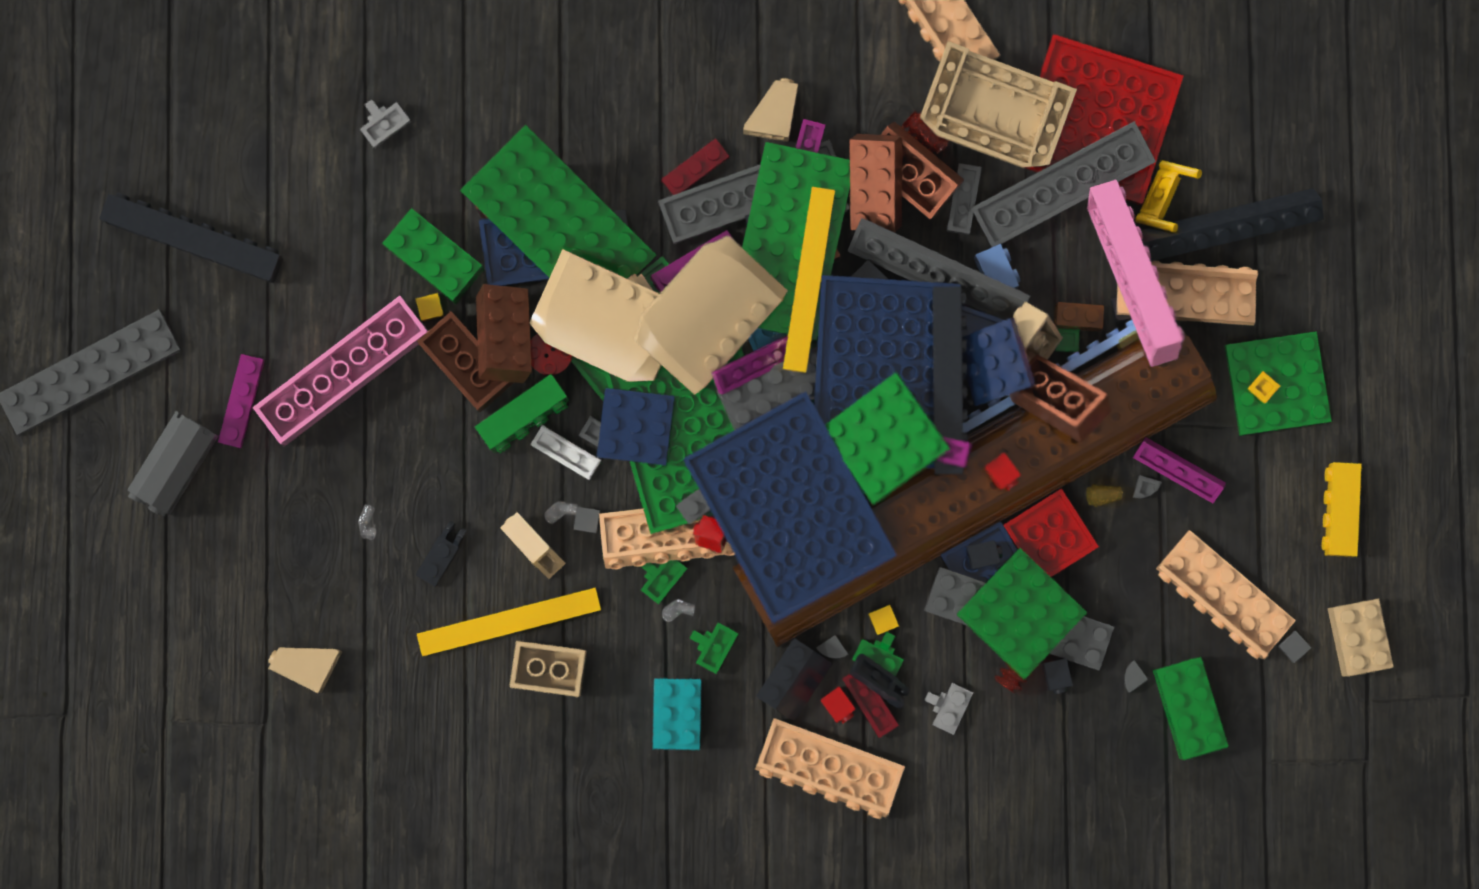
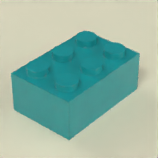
[653,679,701,750]

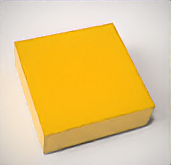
[416,293,444,322]
[1247,371,1280,404]
[869,605,899,635]

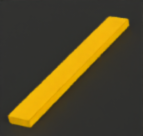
[783,187,835,373]
[417,588,601,656]

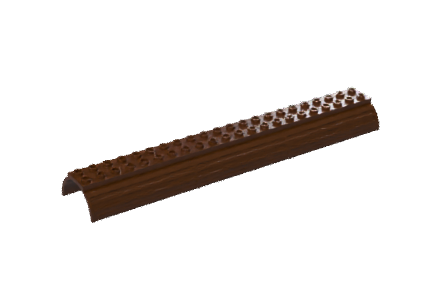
[732,324,1217,648]

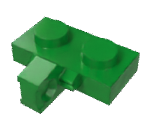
[641,560,687,604]
[690,622,738,674]
[852,632,903,676]

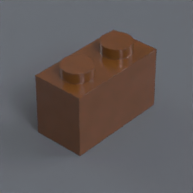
[1054,302,1104,332]

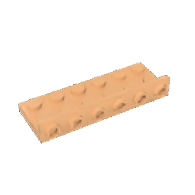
[899,0,1000,61]
[1117,260,1258,326]
[599,509,735,570]
[1156,530,1296,659]
[756,718,905,819]

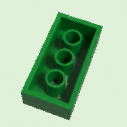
[382,208,485,304]
[475,374,570,454]
[1153,657,1228,760]

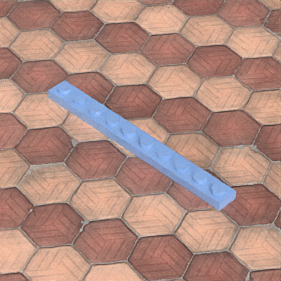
[963,320,1137,432]

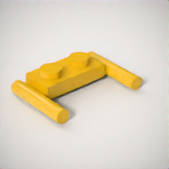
[1136,161,1202,233]

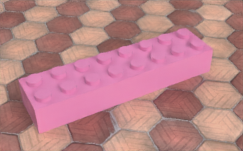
[1087,180,1184,367]
[253,296,428,446]

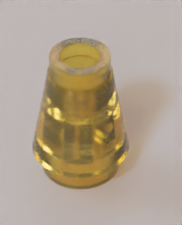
[1086,484,1122,507]

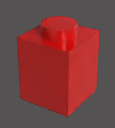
[984,453,1021,491]
[693,515,727,554]
[820,686,855,723]

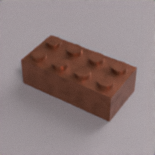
[881,121,964,219]
[850,134,902,232]
[476,284,532,383]
[417,311,514,412]
[1009,354,1111,443]

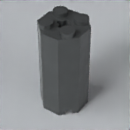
[127,411,219,517]

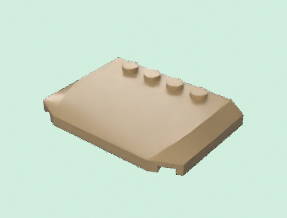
[920,41,1077,168]
[634,236,787,394]
[530,249,662,382]

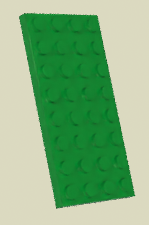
[460,125,656,279]
[742,142,850,341]

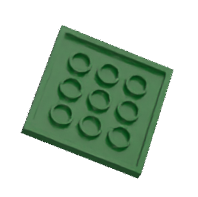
[1225,331,1332,436]
[825,373,950,504]
[956,548,1087,679]

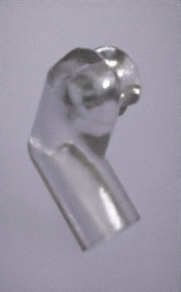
[545,502,578,524]
[358,505,376,540]
[662,600,696,622]

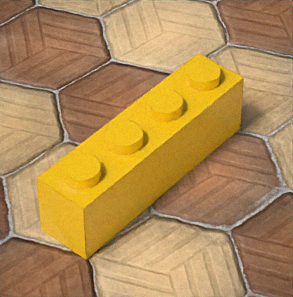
[1322,462,1361,557]

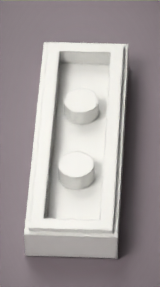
[531,425,601,480]

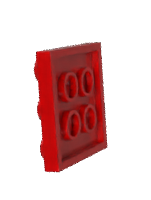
[1003,488,1099,577]

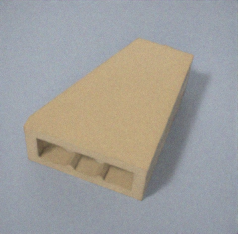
[744,78,798,142]
[501,512,566,579]
[268,648,342,693]

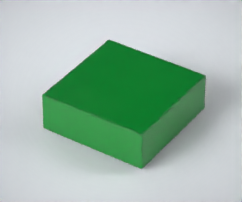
[1055,328,1079,353]

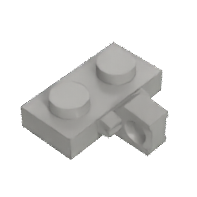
[360,100,411,148]
[924,683,973,735]

